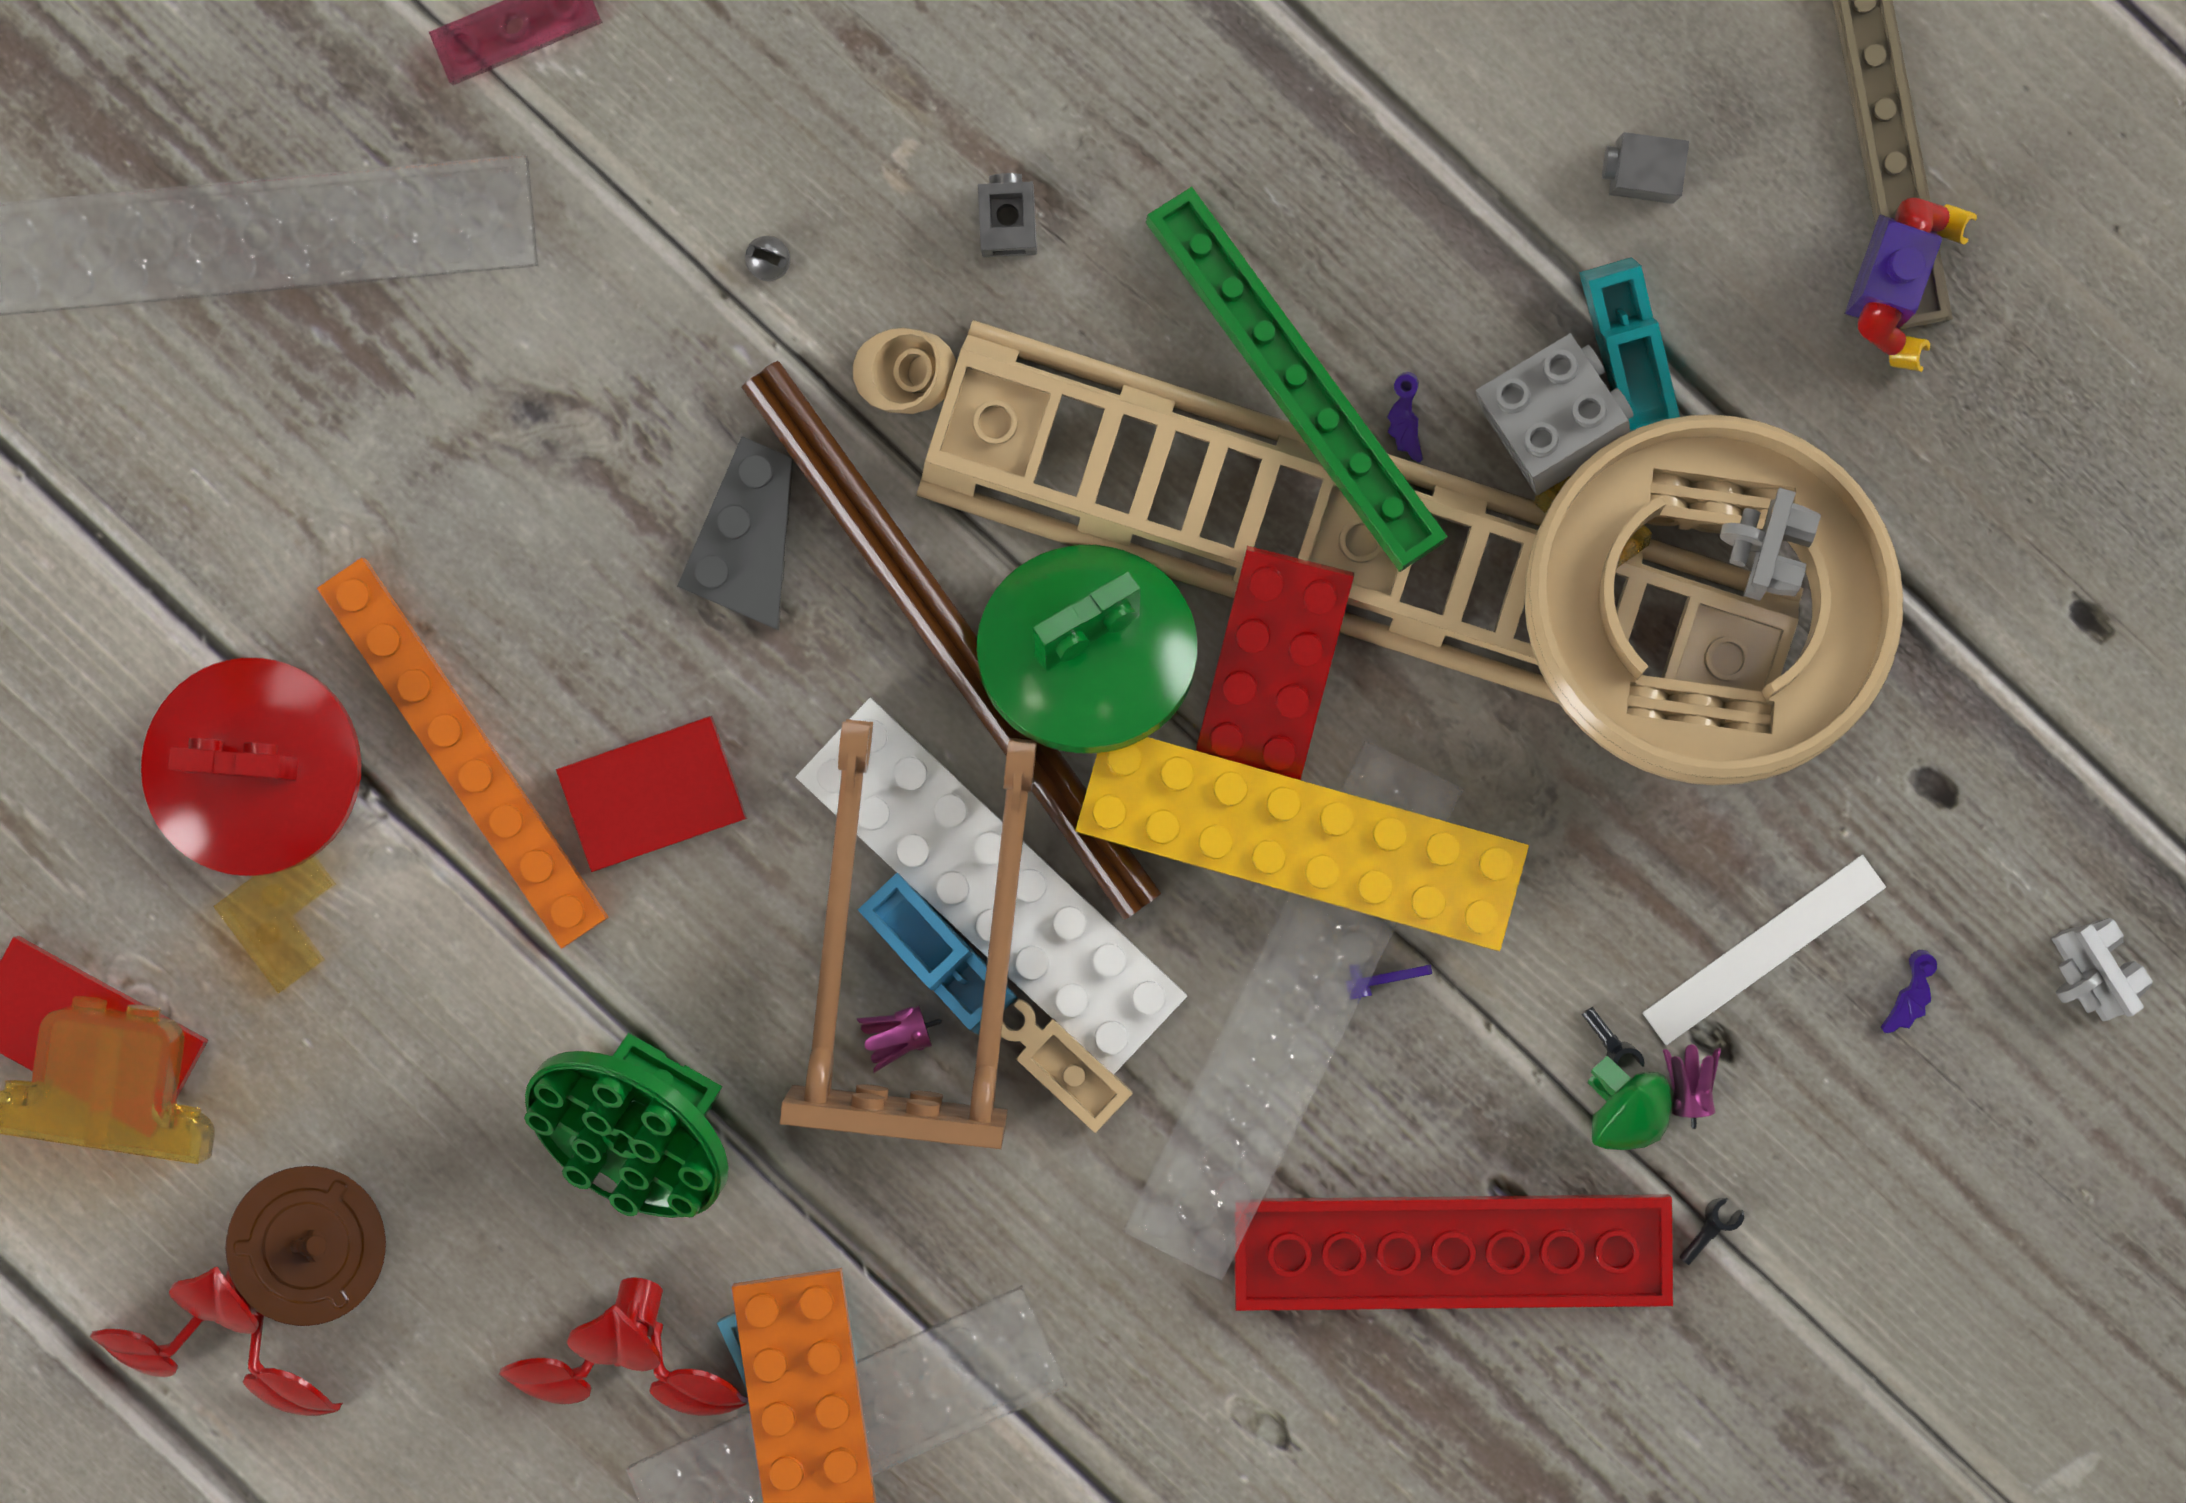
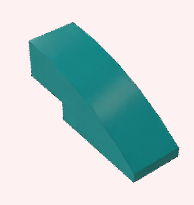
[1579,257,1680,432]

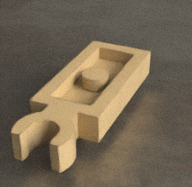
[1001,999,1133,1133]

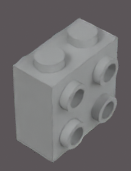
[1476,333,1634,495]

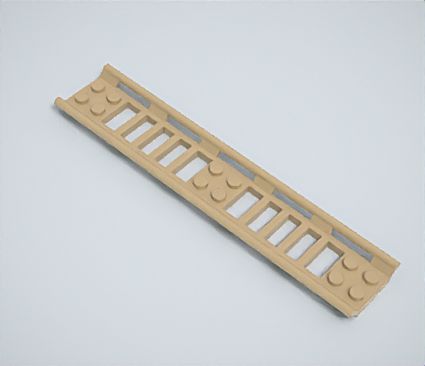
[916,320,1803,704]

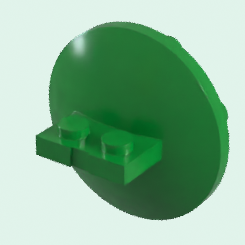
[977,545,1197,754]
[524,1032,729,1218]

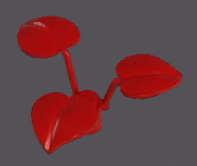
[90,1267,343,1416]
[499,1277,749,1416]

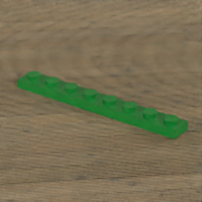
[1145,187,1448,572]

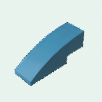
[858,873,1018,1035]

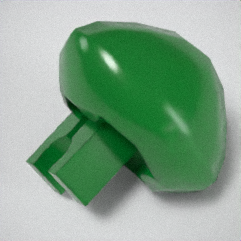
[1587,1056,1672,1150]

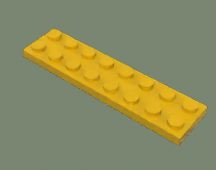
[1075,737,1529,951]

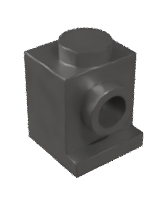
[978,173,1037,257]

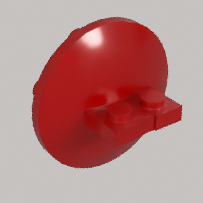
[141,658,361,876]

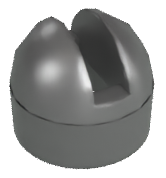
[745,236,790,281]

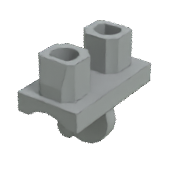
[1720,488,1821,601]
[2051,918,2153,1021]

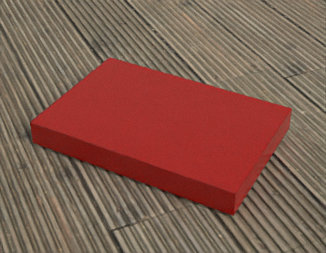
[556,716,748,872]

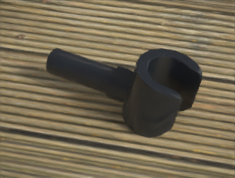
[1582,1006,1645,1067]
[1679,1198,1744,1265]

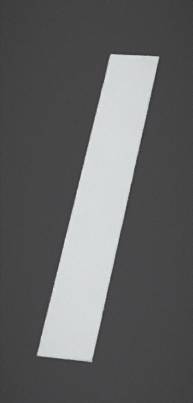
[1642,854,1886,1046]

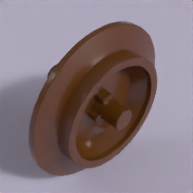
[225,1166,386,1326]

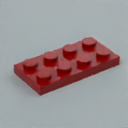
[1195,546,1354,780]

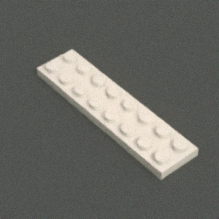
[796,698,1187,1075]

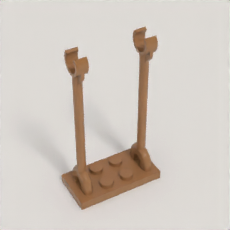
[780,719,1037,1149]

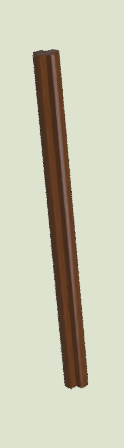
[742,361,1161,920]

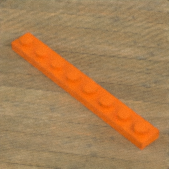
[317,557,609,949]

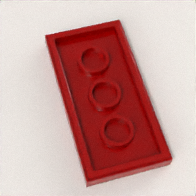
[0,936,209,1137]

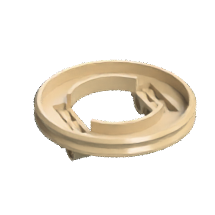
[1524,414,1903,785]

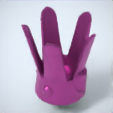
[857,1006,942,1073]
[1663,1044,1721,1129]

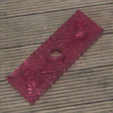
[429,0,603,86]

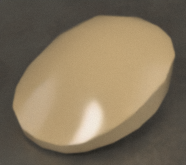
[853,328,956,414]

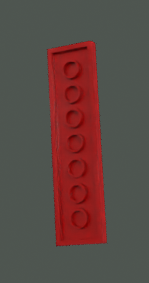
[1234,1194,1673,1311]

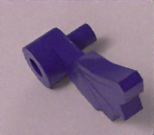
[1387,372,1423,462]
[1880,950,1937,1033]
[1345,964,1432,1000]

